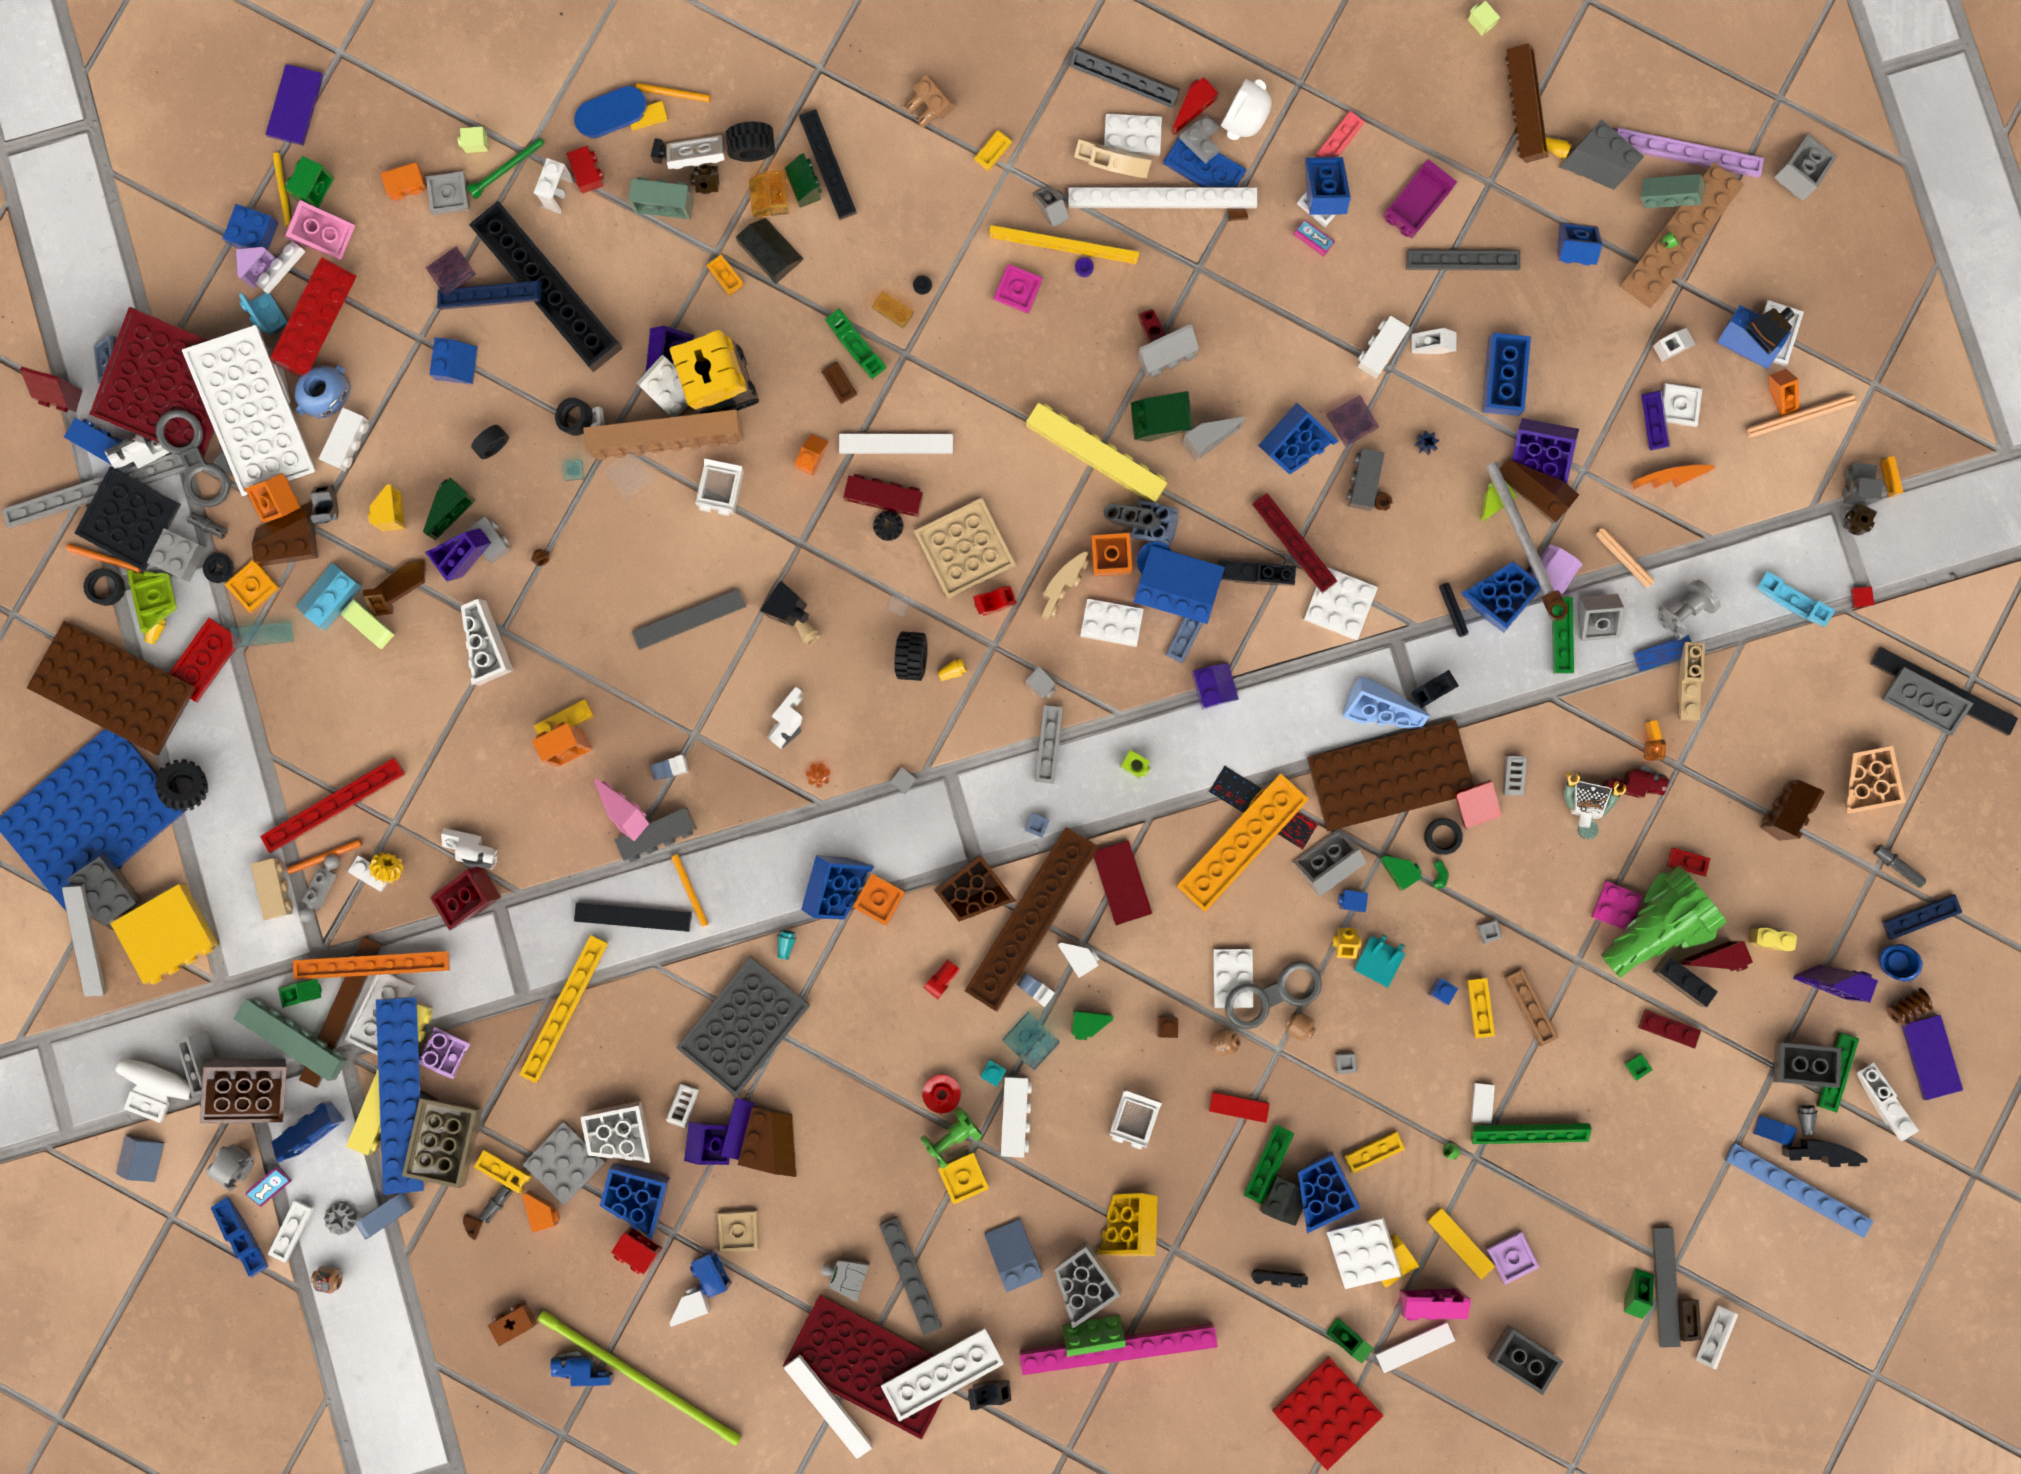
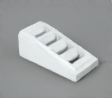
[666,1084,699,1128]

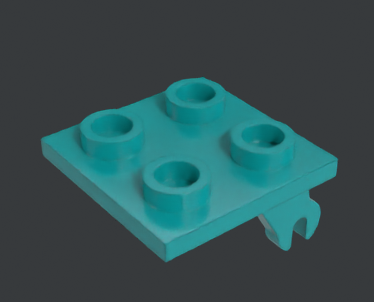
[1353,934,1405,988]

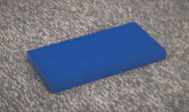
[1163,131,1247,188]

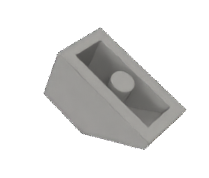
[1033,185,1069,227]
[1025,666,1056,699]

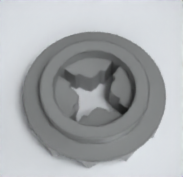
[324,1203,356,1235]

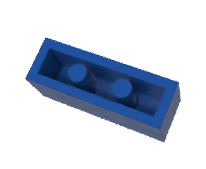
[64,418,123,469]

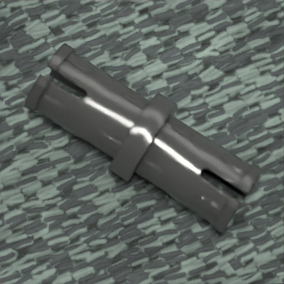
[187,512,228,539]
[479,1185,513,1223]

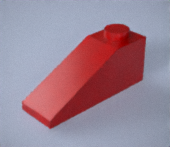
[1172,77,1218,135]

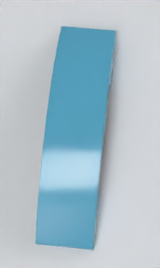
[1757,571,1835,627]

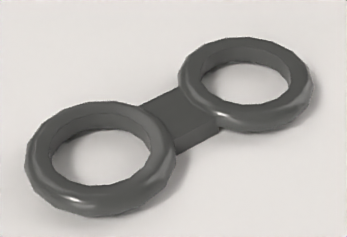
[156,409,230,508]
[1225,961,1322,1029]

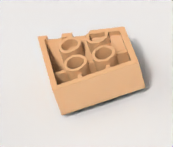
[1846,746,1906,814]

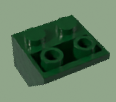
[785,153,822,208]

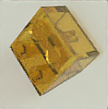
[749,170,790,218]

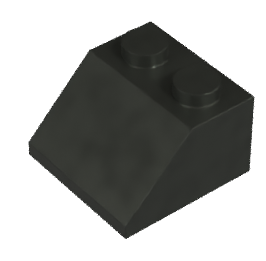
[1259,1175,1303,1226]

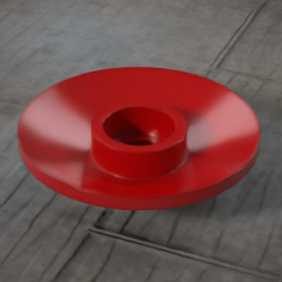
[922,1074,961,1114]

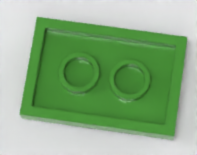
[1062,1315,1126,1357]

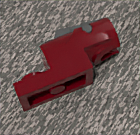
[1603,766,1669,799]

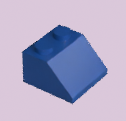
[1557,223,1603,266]
[429,338,478,384]
[690,1249,732,1298]

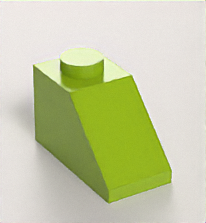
[1480,481,1517,522]

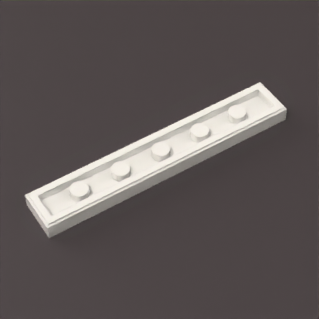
[839,434,953,454]
[784,1355,873,1459]

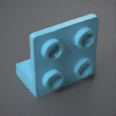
[239,293,288,336]

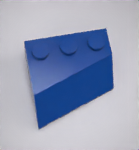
[1258,403,1339,474]
[1461,562,1541,633]
[801,855,874,920]
[271,1102,345,1163]
[1298,1151,1360,1234]
[600,1163,670,1240]

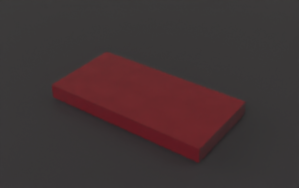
[1094,840,1152,925]

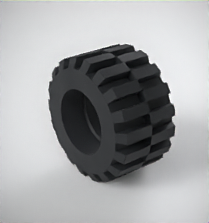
[726,121,775,162]
[894,631,928,681]
[155,759,208,812]

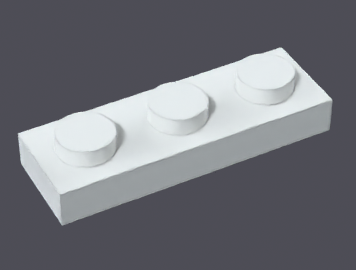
[255,241,305,294]
[268,1200,314,1263]
[1696,1305,1738,1369]

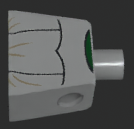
[821,1258,870,1302]

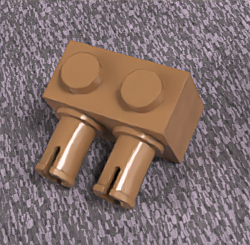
[904,75,956,128]

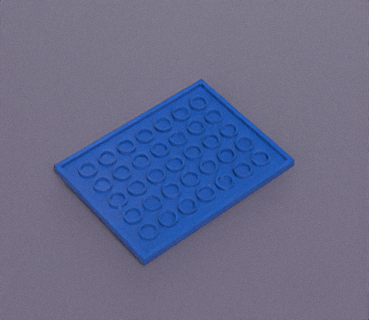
[0,729,187,911]

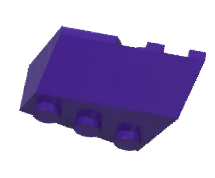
[1513,418,1579,483]
[1793,965,1878,1003]

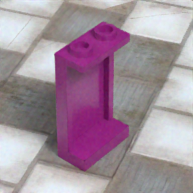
[1383,159,1457,239]

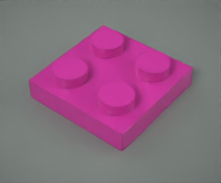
[994,264,1043,314]
[1591,881,1642,930]

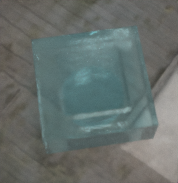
[562,459,585,481]

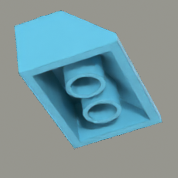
[296,562,362,630]

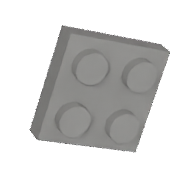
[426,171,470,215]

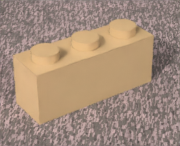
[251,858,293,920]

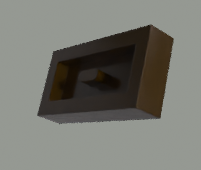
[1678,1299,1702,1342]

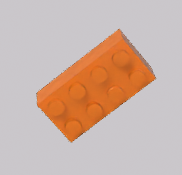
[532,722,593,767]

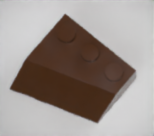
[252,502,318,566]
[1760,780,1825,841]
[934,854,1016,922]
[737,1105,797,1177]

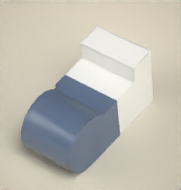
[650,755,689,781]
[1017,972,1055,1007]

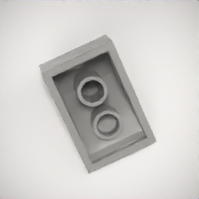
[1774,134,1837,201]
[1182,417,1245,461]

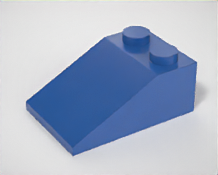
[1305,157,1351,215]

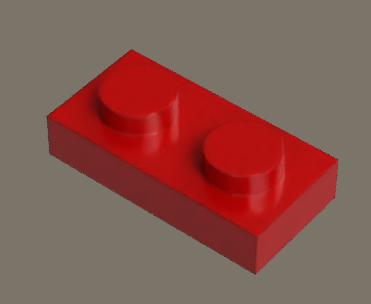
[1667,848,1711,877]

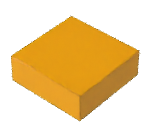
[1645,720,1662,742]

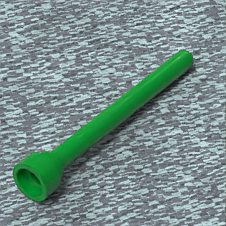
[466,138,544,199]

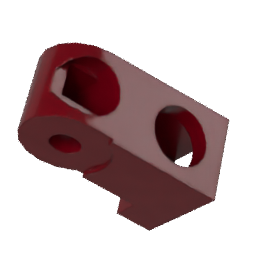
[1138,309,1166,344]

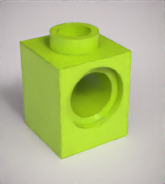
[1120,750,1151,779]

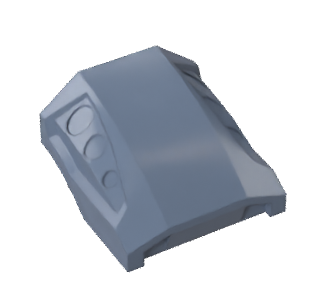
[1130,500,1178,546]

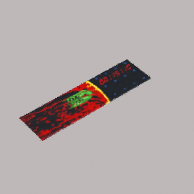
[1209,766,1318,850]

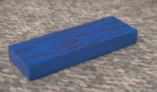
[1633,635,1691,672]

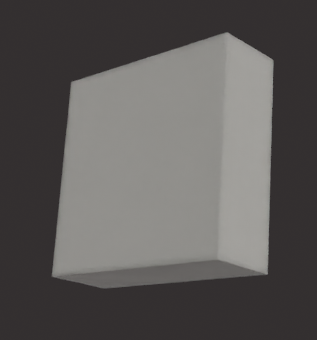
[890,768,917,794]
[1477,920,1502,944]
[1335,1053,1357,1074]

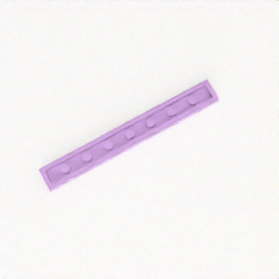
[1615,128,1764,178]

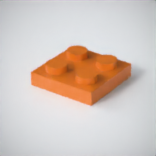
[853,874,905,926]

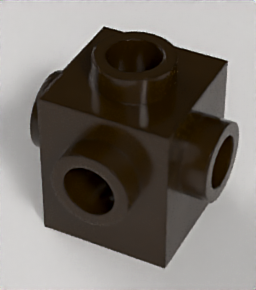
[691,165,720,194]
[1843,504,1877,536]

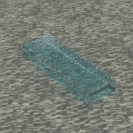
[231,622,294,648]

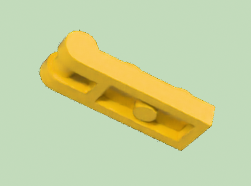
[474,1149,532,1194]

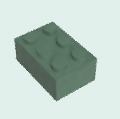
[628,177,693,220]

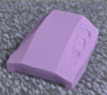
[1529,544,1583,596]
[419,1026,470,1079]

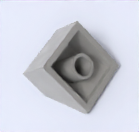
[1578,594,1624,641]

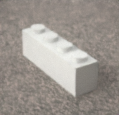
[1001,1076,1032,1157]

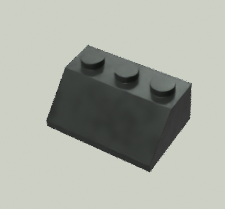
[736,218,804,284]

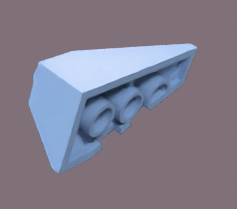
[1343,676,1430,729]

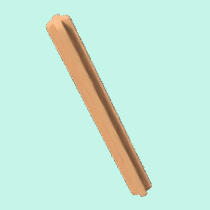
[1746,394,1856,437]

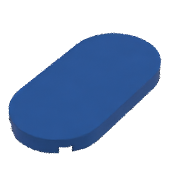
[574,86,647,138]

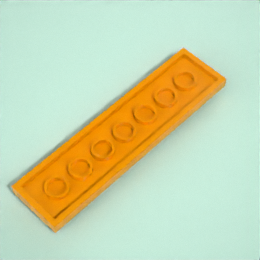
[1176,773,1309,912]

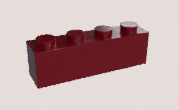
[843,474,923,517]

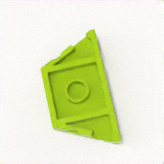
[127,570,178,634]

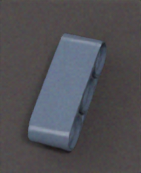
[355,1193,414,1240]

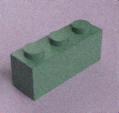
[1640,174,1705,209]

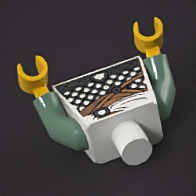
[1563,772,1626,828]

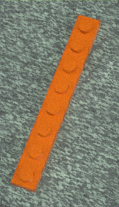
[293,951,450,980]

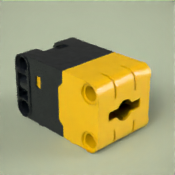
[669,330,760,414]

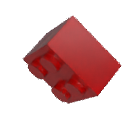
[611,1227,663,1274]

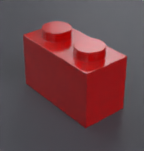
[566,146,604,194]

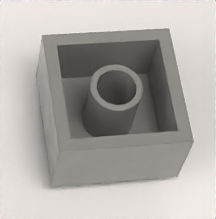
[147,528,206,582]

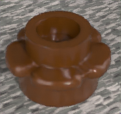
[1374,492,1392,511]
[531,549,550,566]

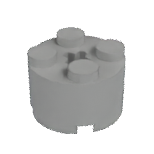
[206,1144,254,1191]

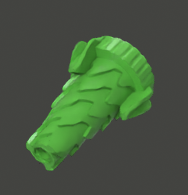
[1601,866,1727,978]

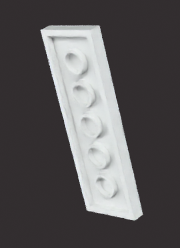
[881,1328,1004,1421]

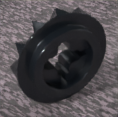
[873,510,904,541]
[203,553,235,584]

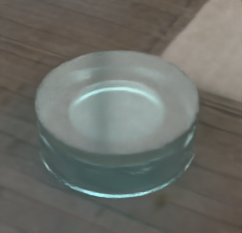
[1578,820,1599,839]

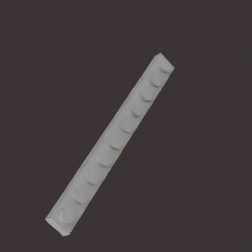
[2,454,187,529]

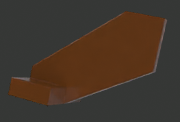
[363,560,426,616]

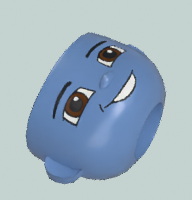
[294,365,351,419]

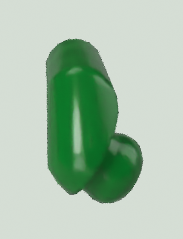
[1433,860,1449,889]

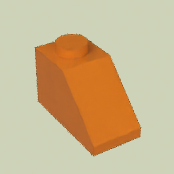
[1769,369,1799,416]
[794,434,829,476]
[522,1191,560,1233]

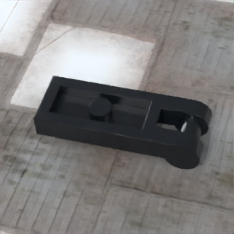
[1251,1269,1308,1288]

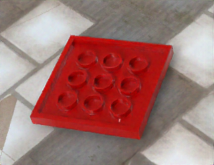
[1272,1356,1384,1471]

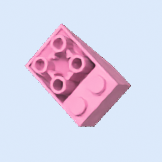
[594,779,649,841]

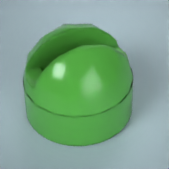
[1662,231,1679,249]
[1443,1143,1460,1160]

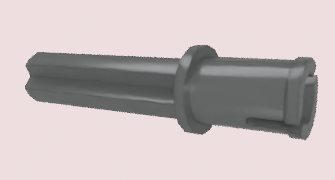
[1873,844,1926,888]

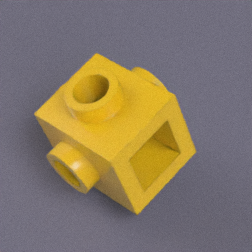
[1332,927,1361,959]

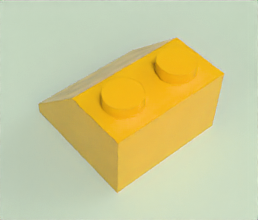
[368,484,405,532]

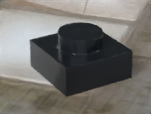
[651,138,667,164]

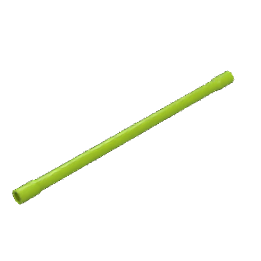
[537,1310,742,1446]

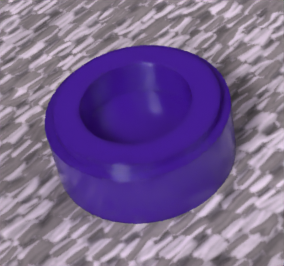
[1075,257,1094,278]

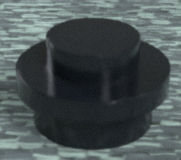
[913,276,932,295]

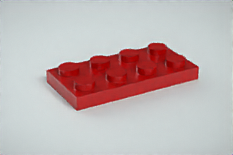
[169,618,242,702]

